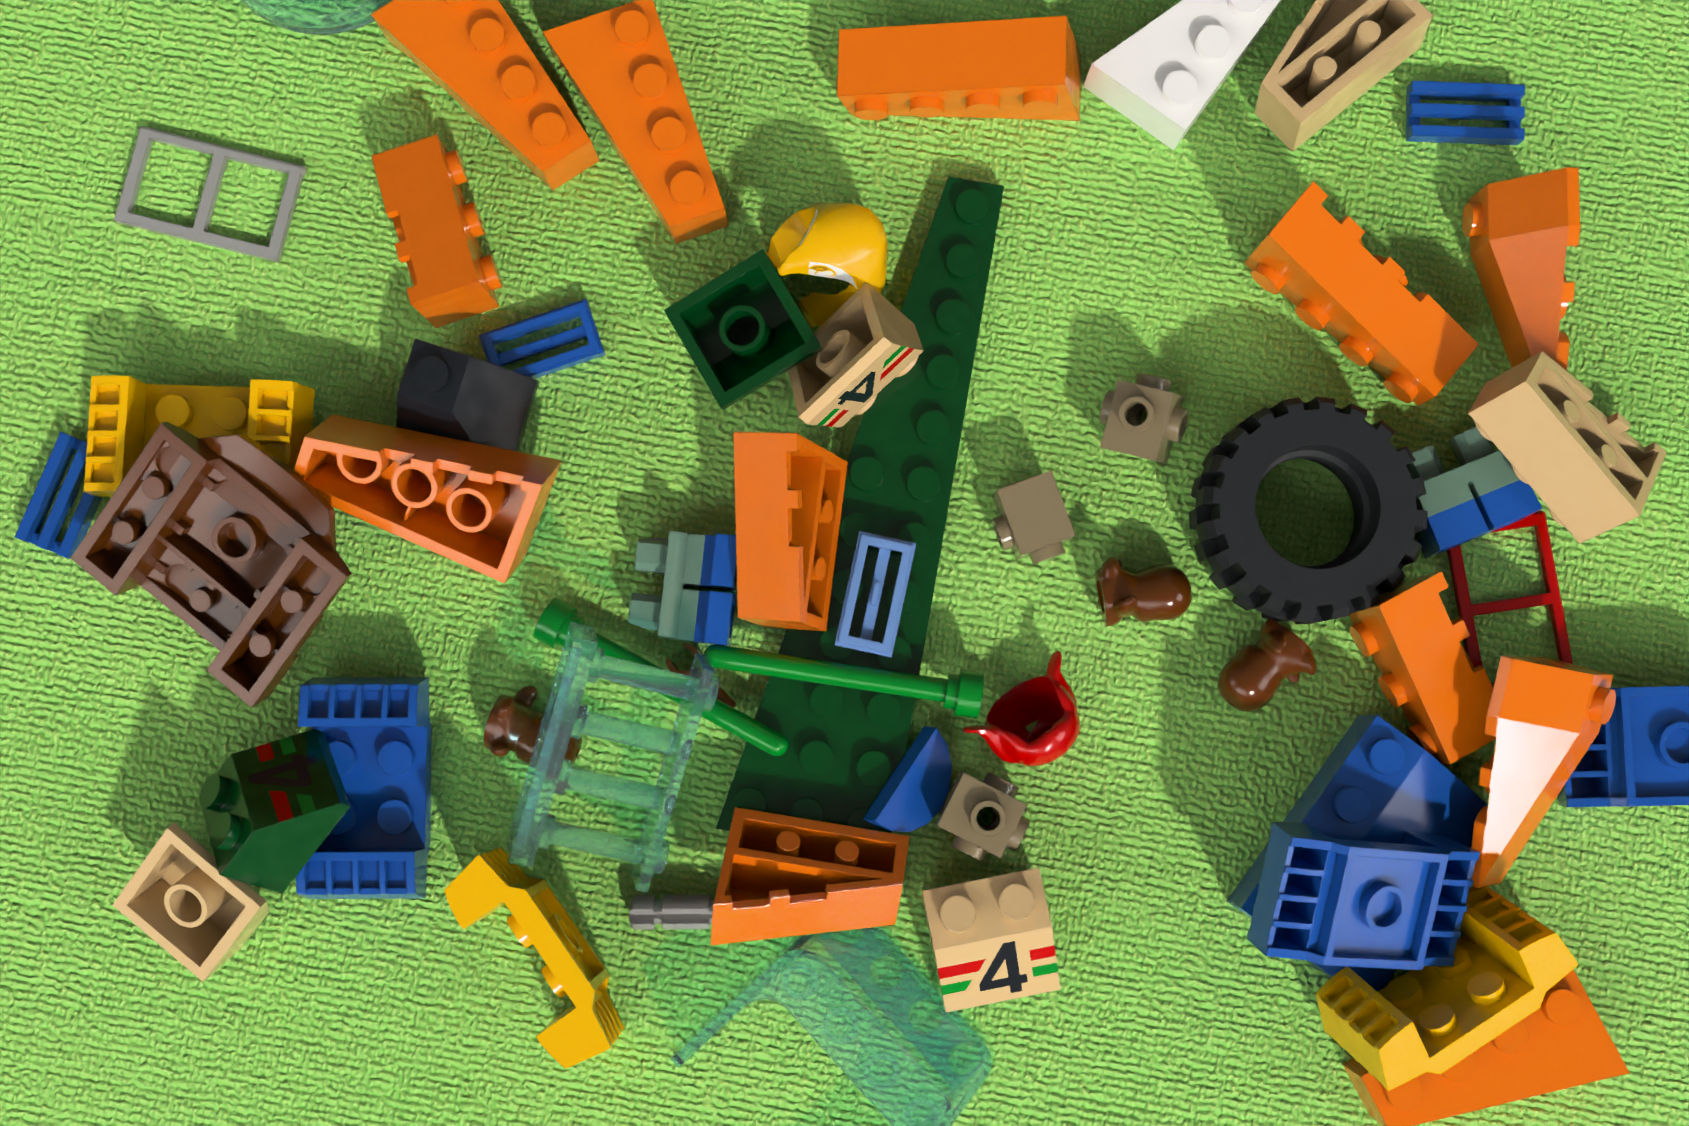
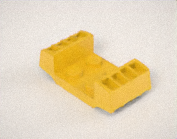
[84,375,315,497]
[444,847,625,1069]
[1316,886,1578,1091]

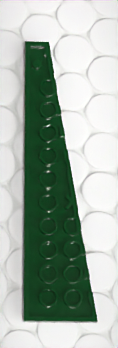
[716,176,1004,833]

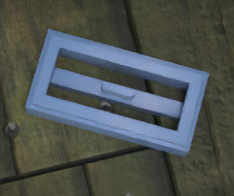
[834,531,916,658]

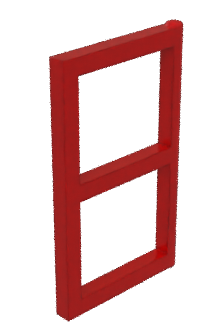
[1447,511,1573,687]

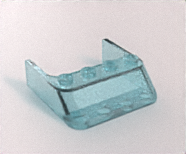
[670,927,992,1126]

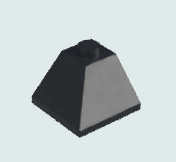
[396,339,540,451]

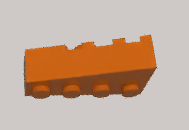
[371,0,600,190]
[543,0,729,244]

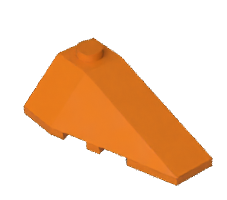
[1471,656,1616,888]

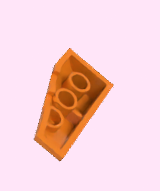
[1462,167,1580,371]

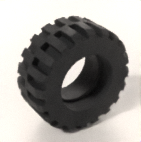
[1189,397,1428,624]

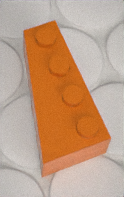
[837,15,1081,121]
[1244,181,1479,406]
[294,414,562,584]
[1342,969,1629,1126]

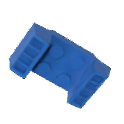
[296,677,432,899]
[1558,686,1689,807]
[1247,822,1480,970]

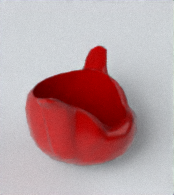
[963,650,1081,766]

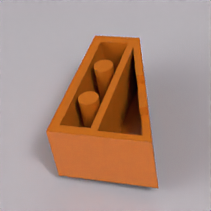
[371,134,503,328]
[733,432,848,631]
[1349,571,1496,764]
[710,807,910,945]

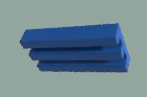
[1406,81,1525,145]
[479,299,606,379]
[15,432,102,559]

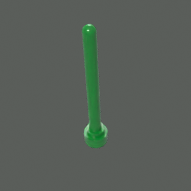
[533,598,788,756]
[703,644,984,719]

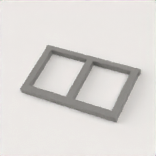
[114,126,307,263]

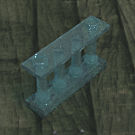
[507,622,719,893]

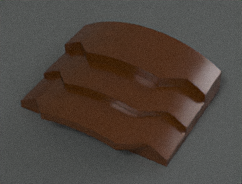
[71,422,352,708]

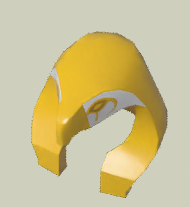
[767,202,888,327]

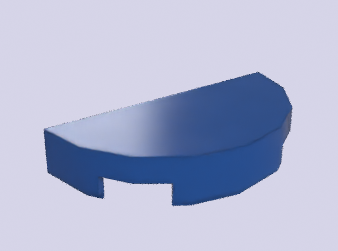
[863,726,952,832]

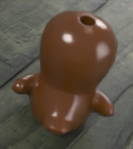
[1095,556,1192,627]
[1218,618,1317,712]
[483,685,582,774]

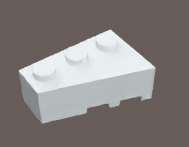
[1083,0,1281,150]

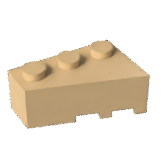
[1254,0,1433,152]
[1468,351,1667,544]

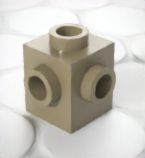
[1100,373,1188,464]
[934,771,1030,862]

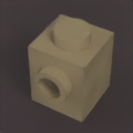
[992,471,1076,565]

